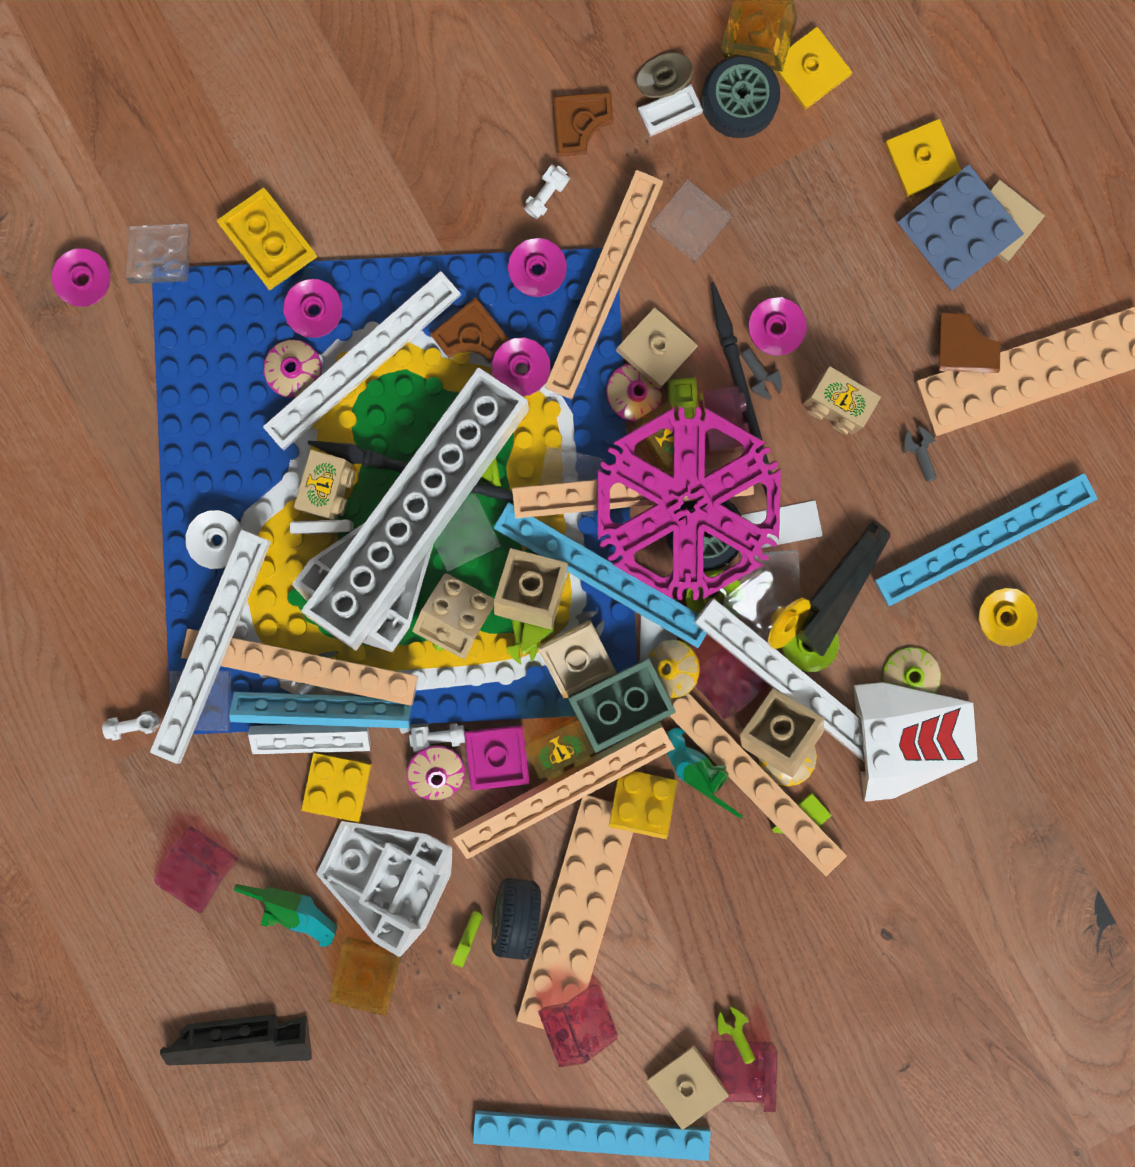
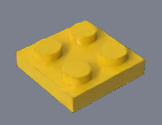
[301,752,372,822]
[608,771,677,839]

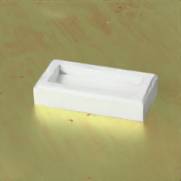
[638,84,703,137]
[290,520,354,535]

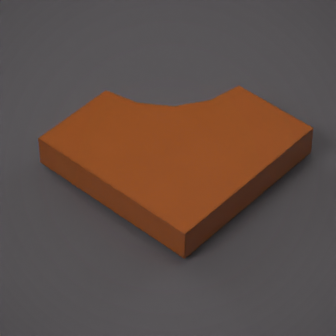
[553,92,613,157]
[430,297,509,363]
[939,313,1001,373]

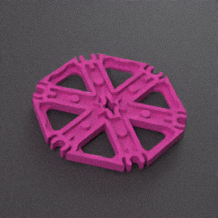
[598,406,781,600]

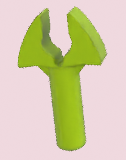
[506,619,539,665]
[451,911,483,968]
[718,1007,755,1064]

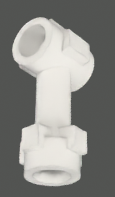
[524,164,571,219]
[102,710,161,741]
[409,724,466,753]

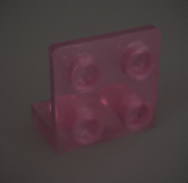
[713,1041,778,1112]

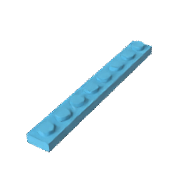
[874,473,1098,607]
[494,503,707,648]
[473,1110,711,1161]

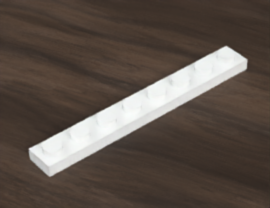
[263,271,461,450]
[150,530,271,764]
[693,599,865,762]

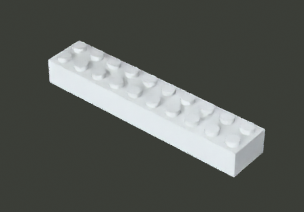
[301,367,529,651]

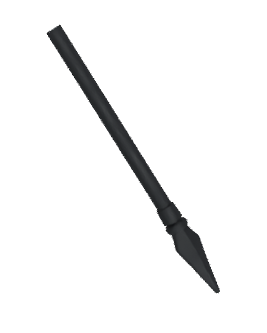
[711,282,781,505]
[308,440,514,503]

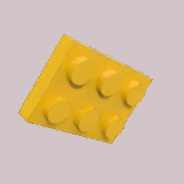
[216,187,317,291]

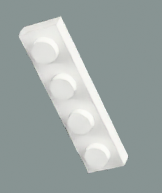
[248,724,371,754]

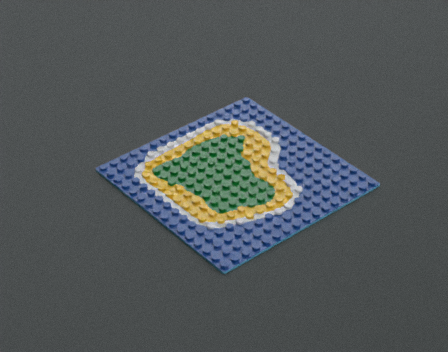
[152,248,637,734]

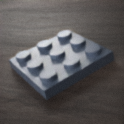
[897,165,1024,291]

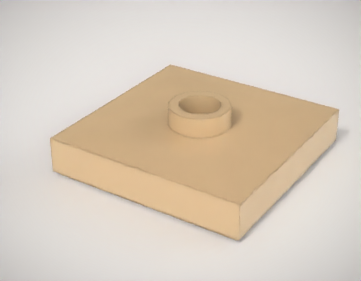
[990,179,1045,263]
[616,307,698,389]
[537,620,616,699]
[646,1045,730,1130]

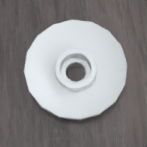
[186,510,243,569]

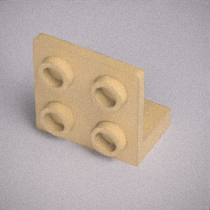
[412,573,494,659]

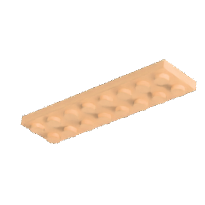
[915,307,1135,437]
[517,795,633,1038]

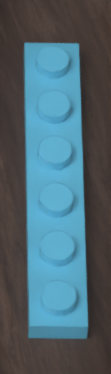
[229,692,412,728]

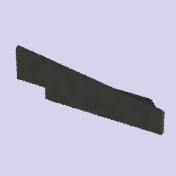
[796,520,890,656]
[160,1014,312,1066]

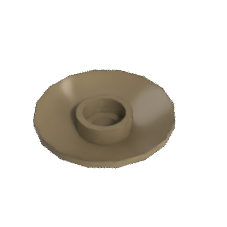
[637,53,693,98]

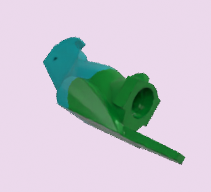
[667,728,743,819]
[233,884,338,947]

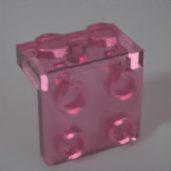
[695,647,769,720]
[154,826,239,913]
[538,985,618,1067]

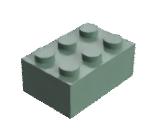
[568,658,676,753]

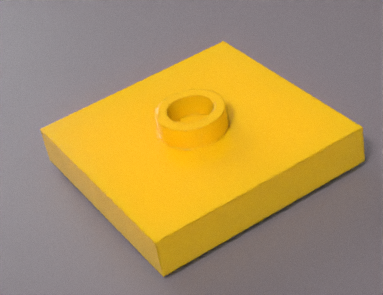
[770,27,853,110]
[884,119,961,197]

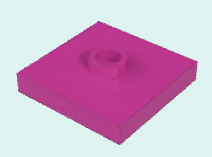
[464,725,530,791]

